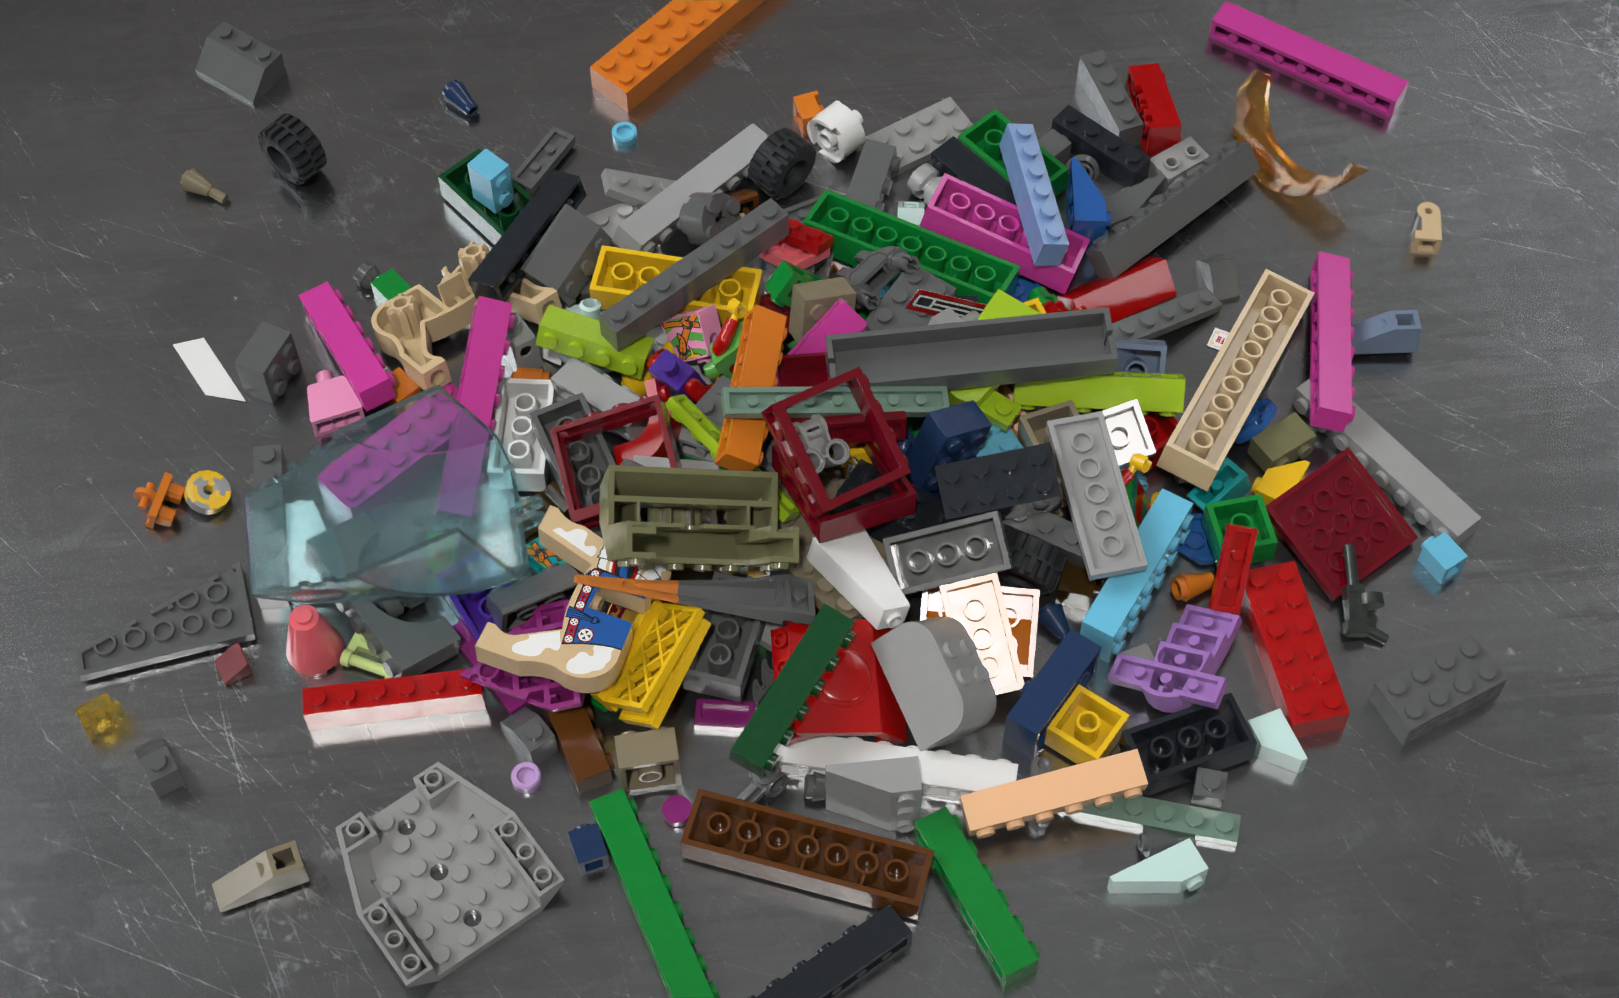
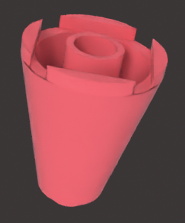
[286,605,345,677]

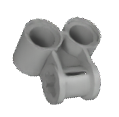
[793,414,850,474]

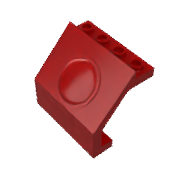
[771,619,907,745]

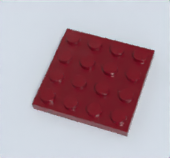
[1266,447,1418,602]

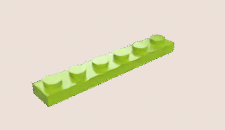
[666,394,800,523]

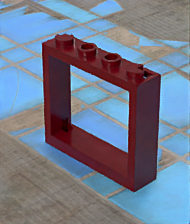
[761,366,911,519]
[550,394,682,529]
[772,442,918,543]

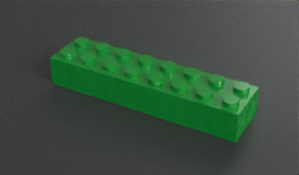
[802,189,1021,305]

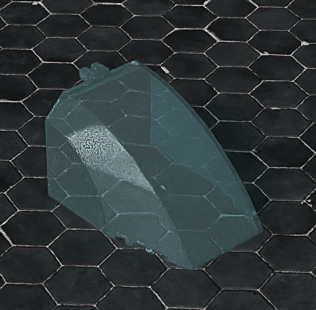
[243,384,545,603]

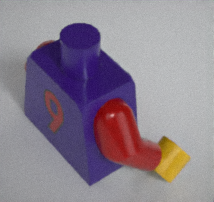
[646,339,722,404]

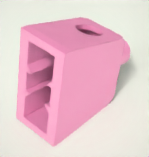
[307,370,366,437]

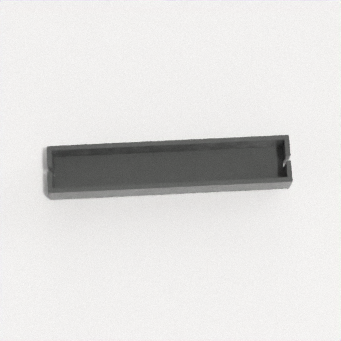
[824,307,1118,390]

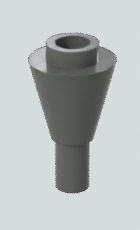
[1138,827,1196,858]

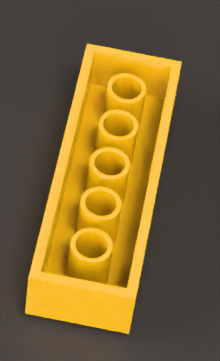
[589,245,763,328]

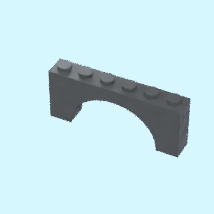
[303,512,461,678]

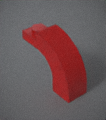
[613,378,682,465]

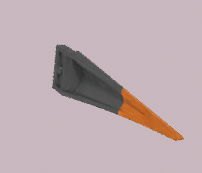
[573,574,816,625]

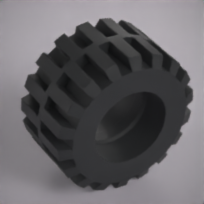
[258,113,327,185]
[748,128,816,200]
[997,530,1067,594]

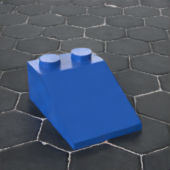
[1066,158,1111,254]

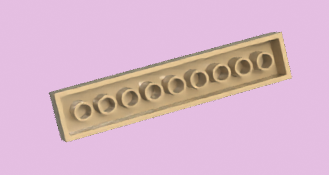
[1157,269,1315,492]

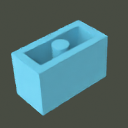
[467,148,514,214]

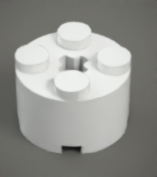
[807,100,867,163]

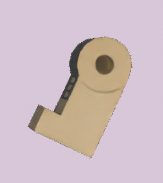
[1410,202,1442,255]

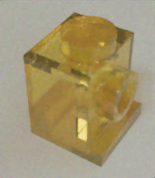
[74,692,125,745]

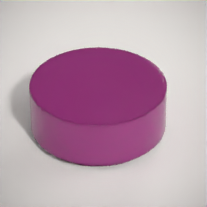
[662,795,692,827]

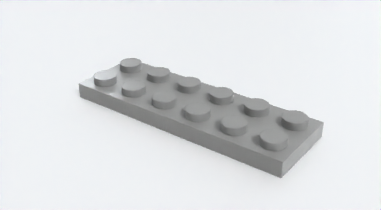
[1046,411,1148,581]

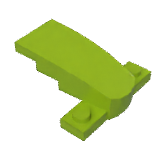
[948,289,1041,432]

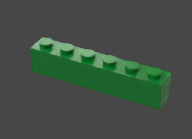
[914,806,1040,987]

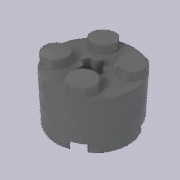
[679,192,740,246]

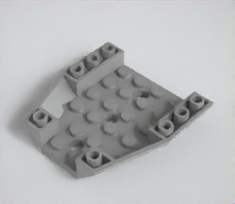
[335,762,565,988]

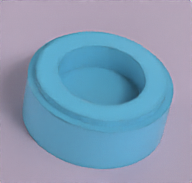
[612,122,638,147]

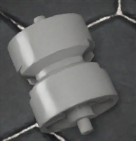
[907,163,943,206]

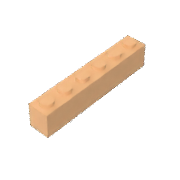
[960,749,1148,839]

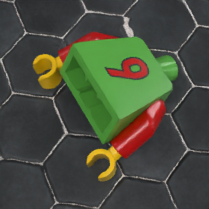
[703,298,784,380]

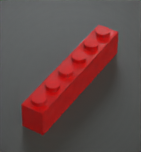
[302,669,486,731]

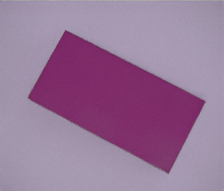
[694,698,756,732]

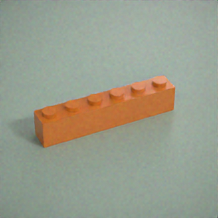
[715,304,787,471]

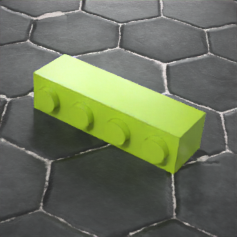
[535,304,654,379]

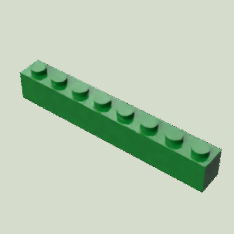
[589,788,720,998]

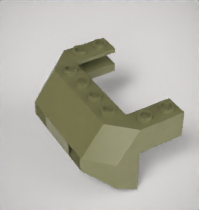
[599,465,799,572]

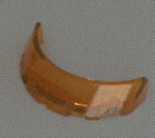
[1233,69,1368,197]

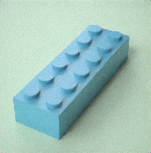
[1080,488,1195,663]

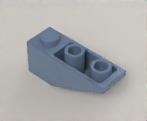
[1351,310,1422,354]

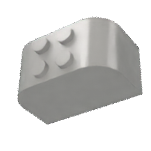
[871,616,997,751]

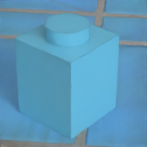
[1418,532,1468,584]

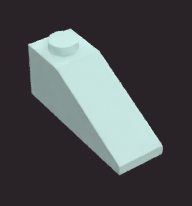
[1107,838,1209,894]

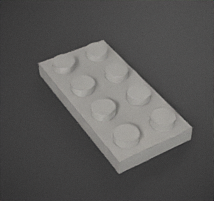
[866,97,973,179]

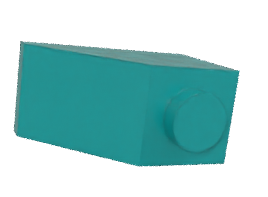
[1187,457,1251,512]

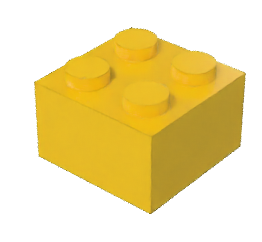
[1044,684,1130,764]

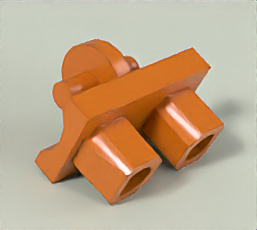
[134,472,185,529]

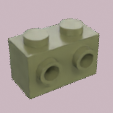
[1247,412,1316,472]

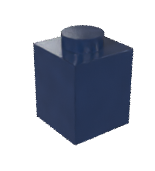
[568,823,610,876]

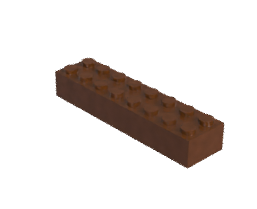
[680,788,934,920]

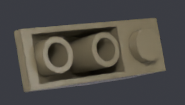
[212,840,310,913]

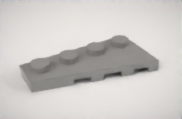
[601,168,676,207]

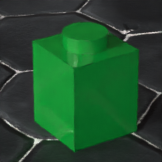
[371,268,412,304]

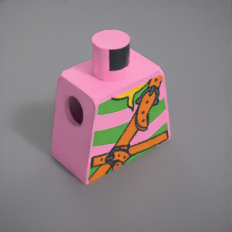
[660,304,721,374]

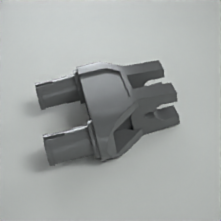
[836,246,920,310]

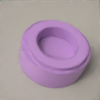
[511,762,542,794]

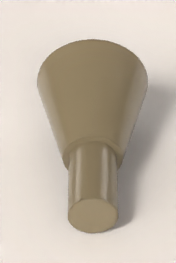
[181,167,228,204]

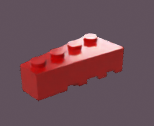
[1126,63,1182,158]

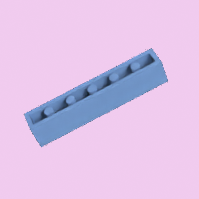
[999,123,1069,266]

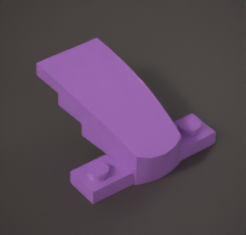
[1107,604,1242,713]

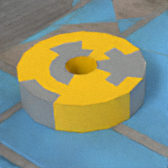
[184,470,231,515]

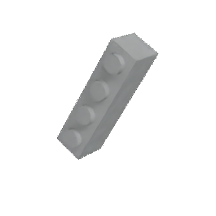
[550,357,649,441]

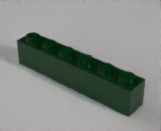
[729,603,856,778]

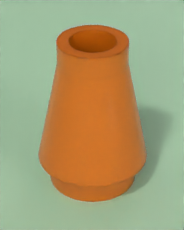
[1170,572,1215,602]

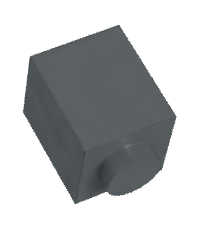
[1038,129,1072,164]
[1190,767,1228,811]

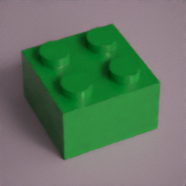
[1202,494,1278,567]

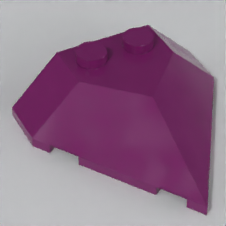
[459,599,586,712]

